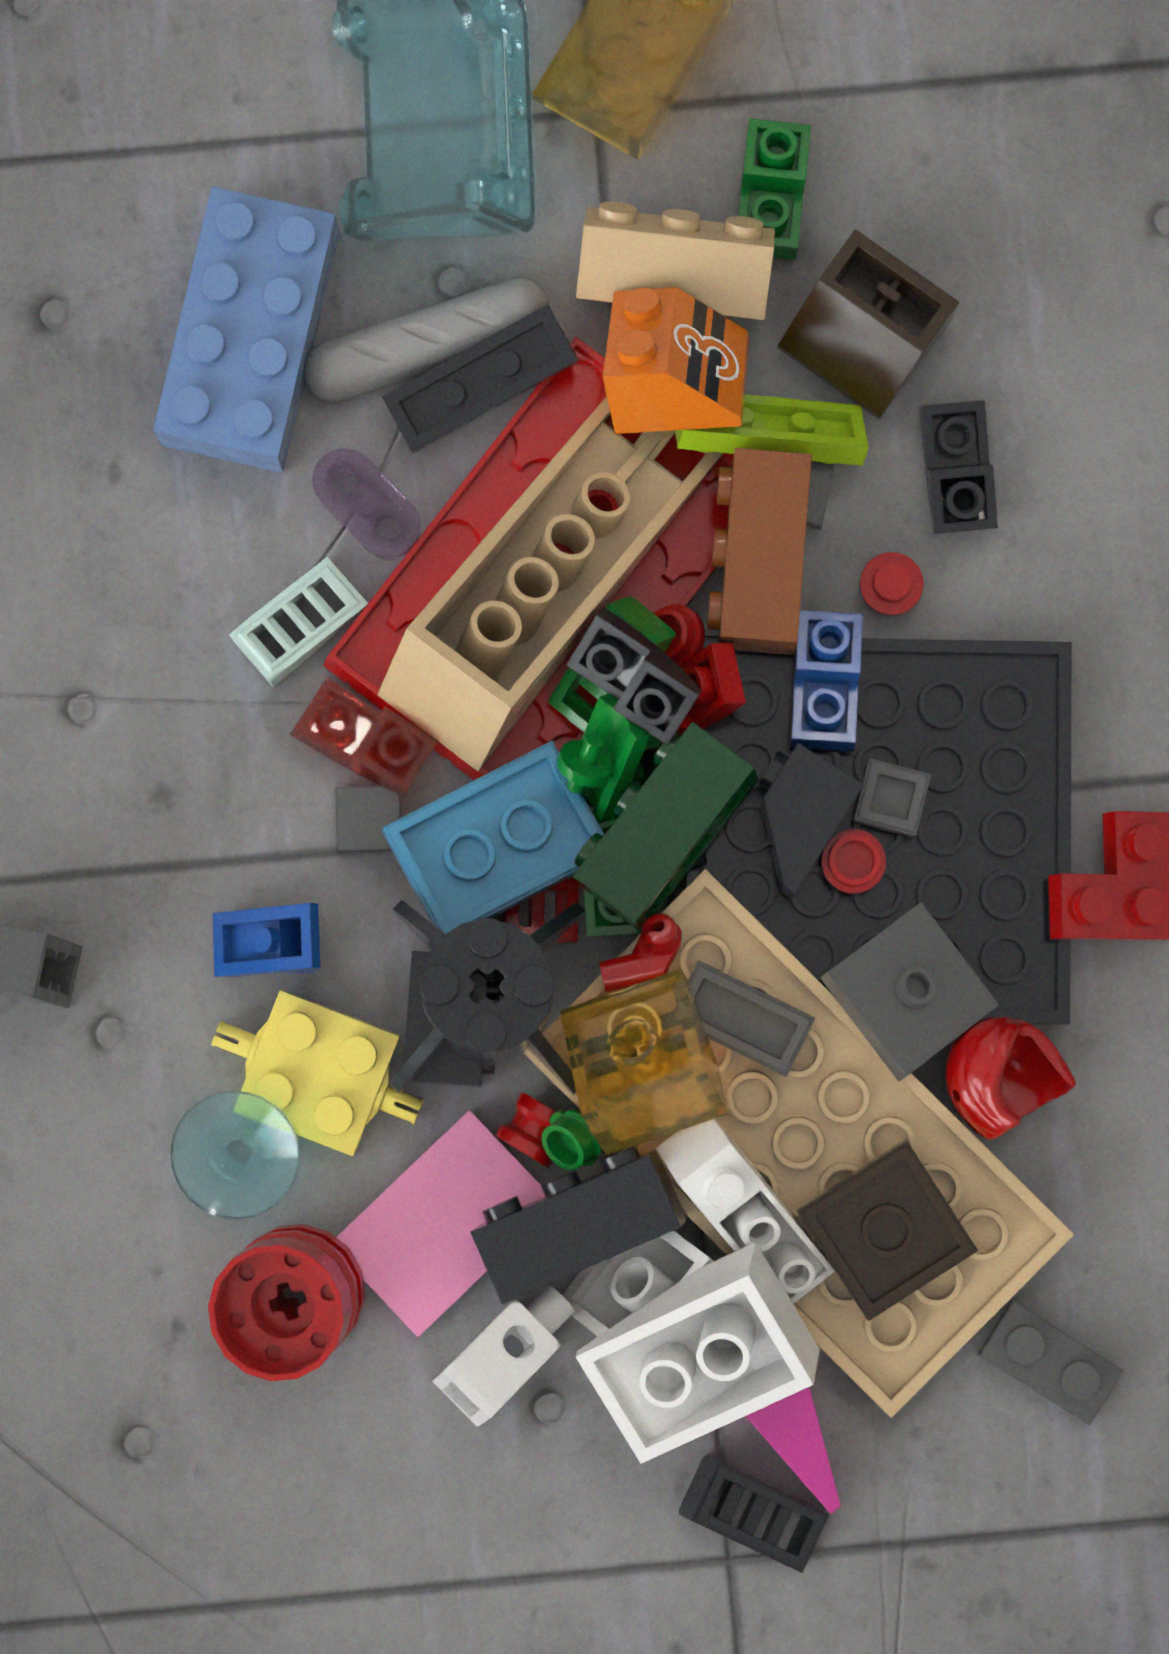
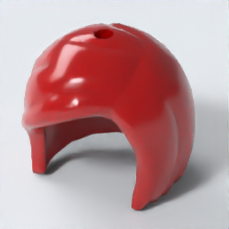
[945,1017,1076,1140]

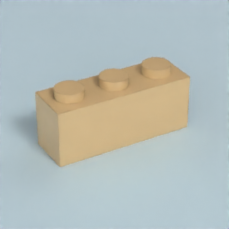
[576,201,775,320]

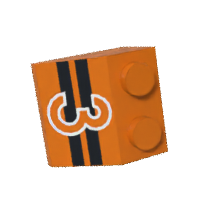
[603,287,750,434]

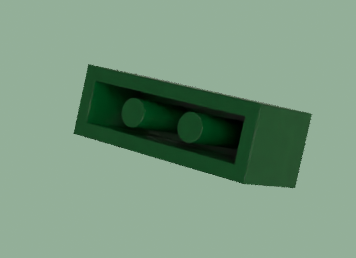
[573,722,759,933]

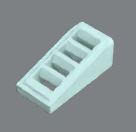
[229,557,368,688]

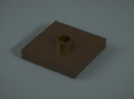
[797,1139,978,1321]

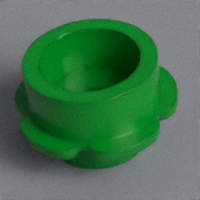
[542,1109,603,1171]

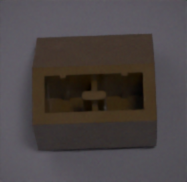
[777,229,959,420]

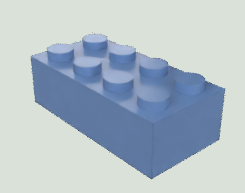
[153,186,340,473]

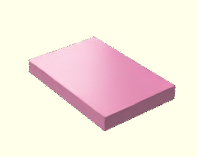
[336,1110,545,1337]

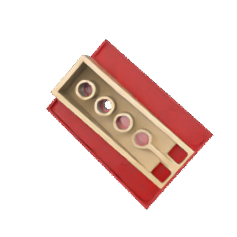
[323,336,734,780]

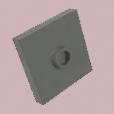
[820,902,999,1082]

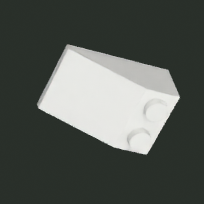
[575,1242,820,1464]

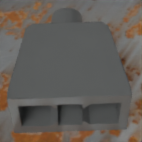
[0,924,83,1008]

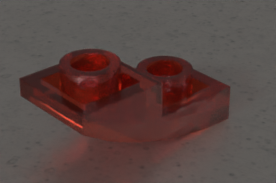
[290,678,438,795]

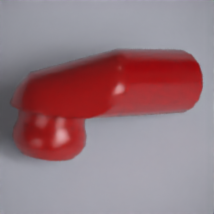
[599,913,682,993]

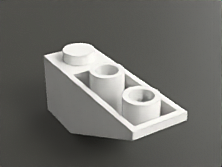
[656,1108,835,1304]

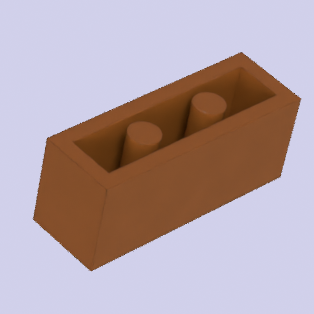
[707,448,812,655]

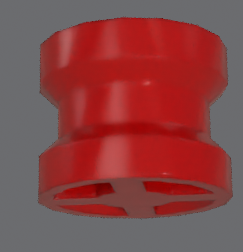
[495,1092,555,1169]

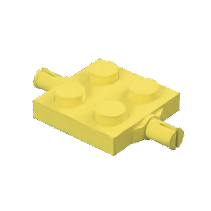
[211,989,424,1156]

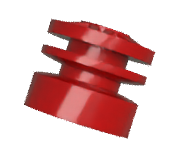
[208,1224,365,1381]

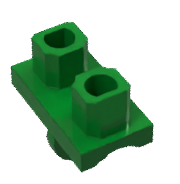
[556,694,661,823]

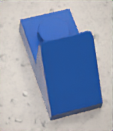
[212,903,321,977]

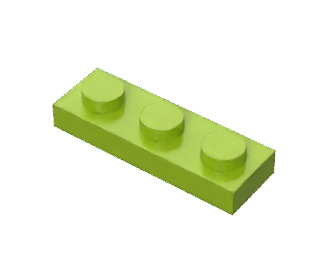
[675,394,869,466]

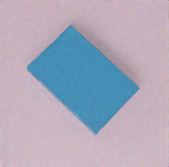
[382,741,604,934]

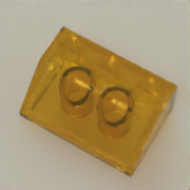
[531,0,734,160]

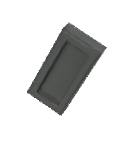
[674,960,815,1077]

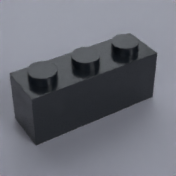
[470,1145,687,1304]

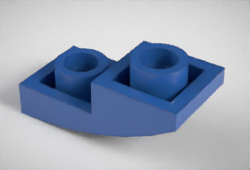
[790,610,863,752]

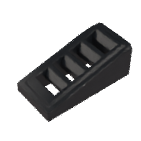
[679,1455,829,1573]

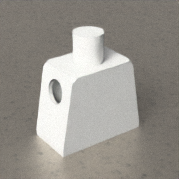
[432,1285,575,1427]

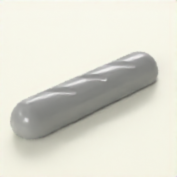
[304,277,549,402]

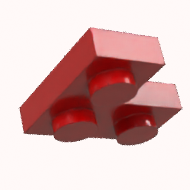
[1048,811,1169,941]

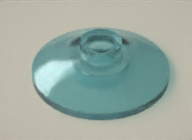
[170,1091,300,1219]

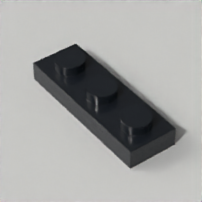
[382,304,580,453]

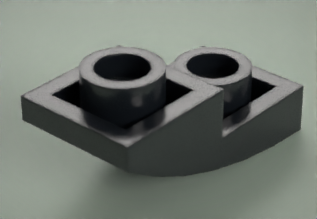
[919,400,998,534]
[566,607,702,745]

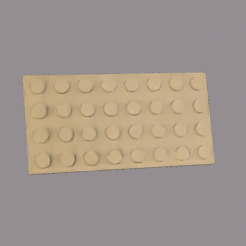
[523,869,1075,1418]

